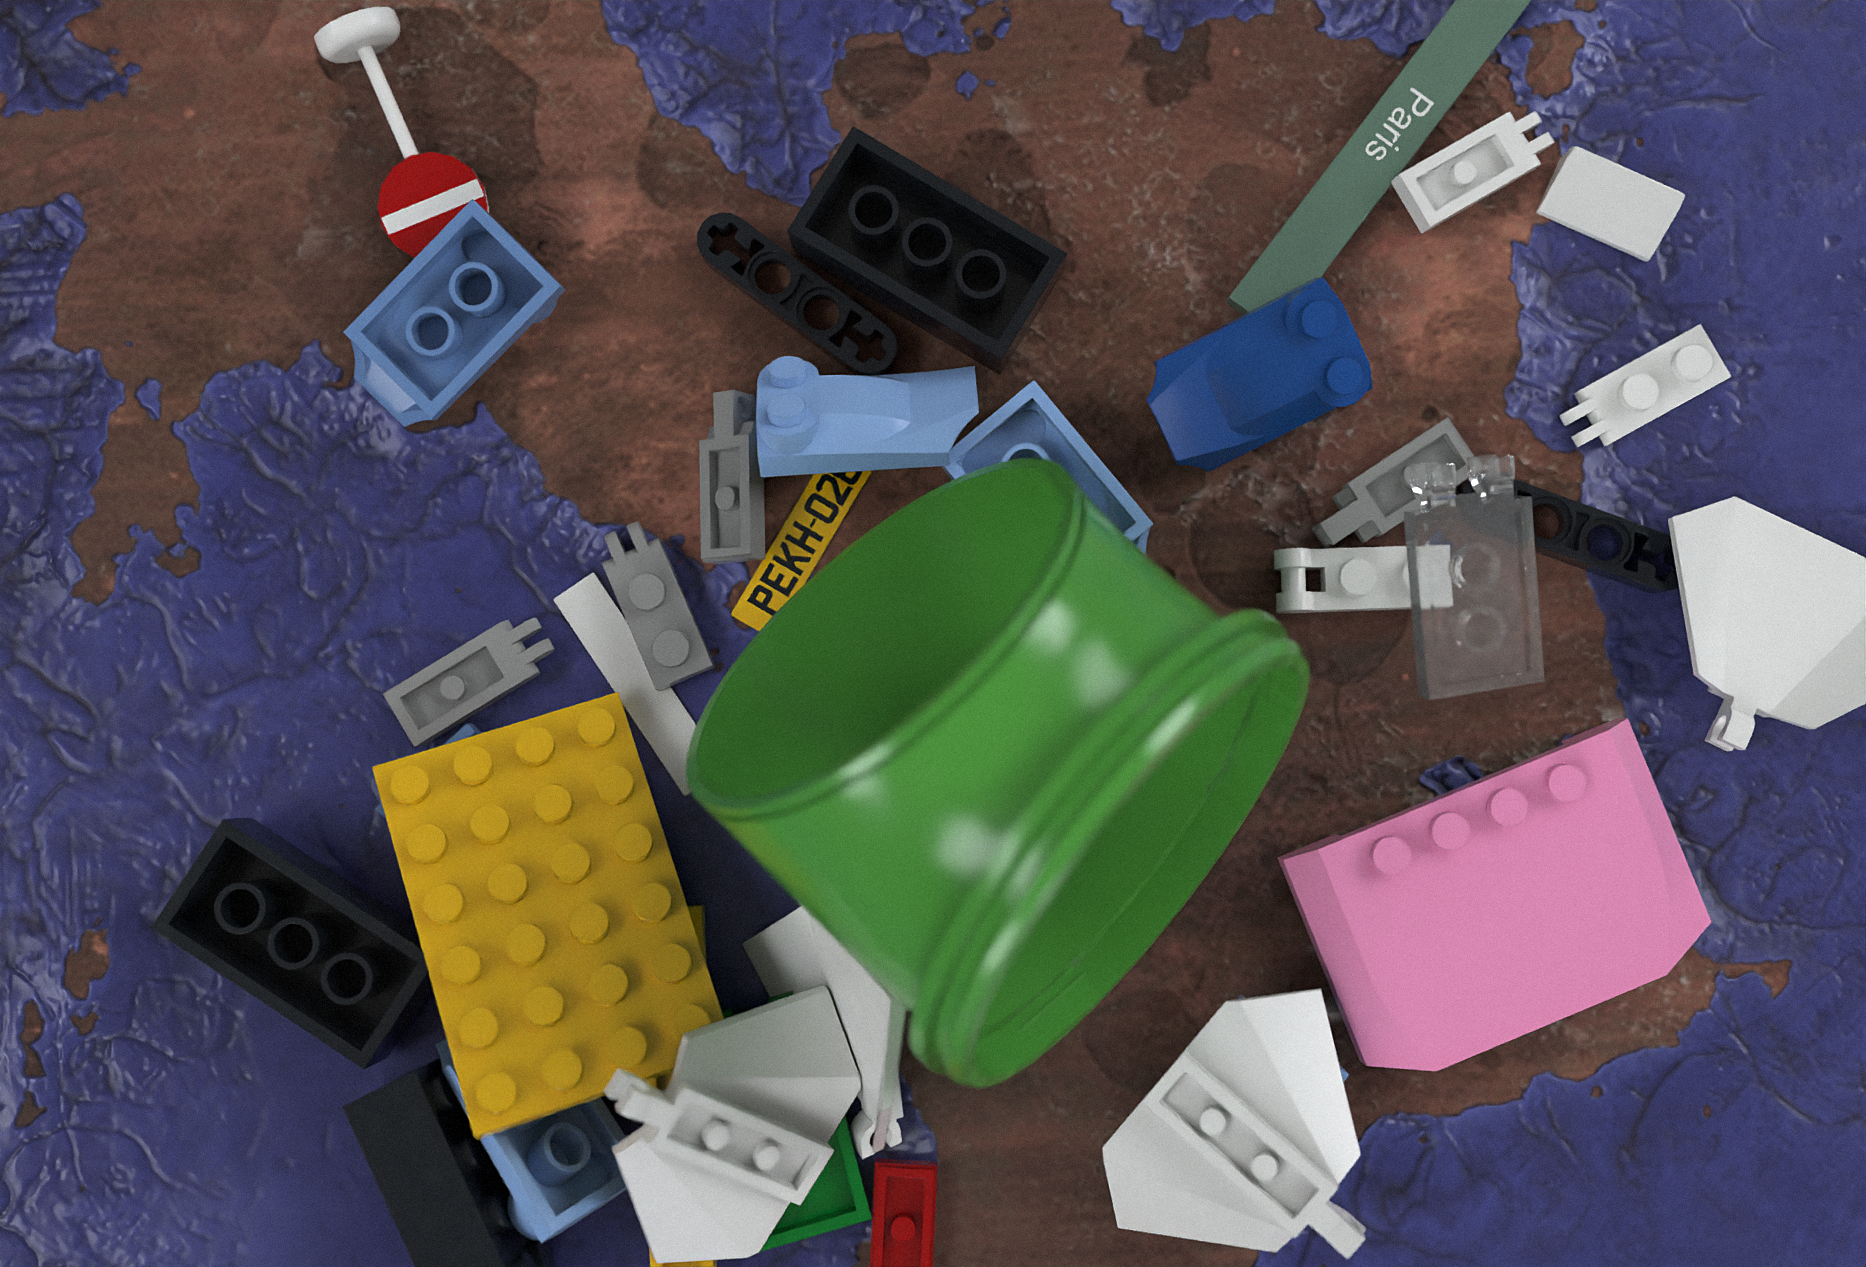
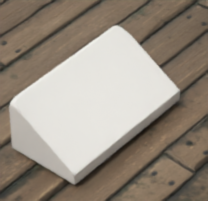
[1536,146,1685,262]

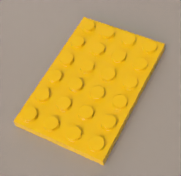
[372,692,724,1140]

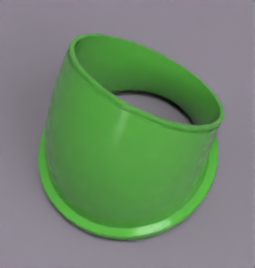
[686,458,1310,1088]

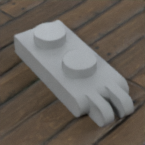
[602,521,715,692]
[383,617,555,747]

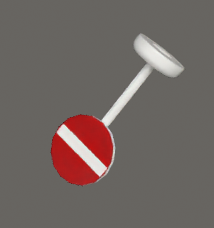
[314,7,489,258]

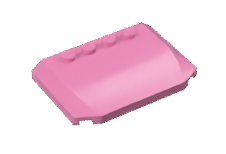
[1278,718,1711,1071]

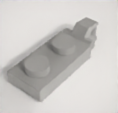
[699,390,765,564]
[1312,417,1482,548]

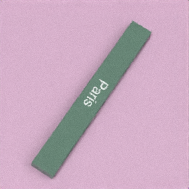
[1226,0,1532,315]

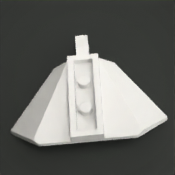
[1668,496,1866,751]
[742,906,906,1159]
[604,984,862,1263]
[1102,988,1366,1259]

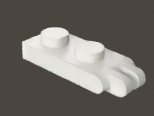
[1391,111,1555,234]
[1559,324,1732,447]

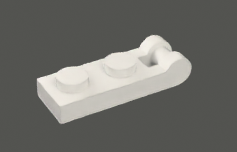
[1274,544,1451,613]

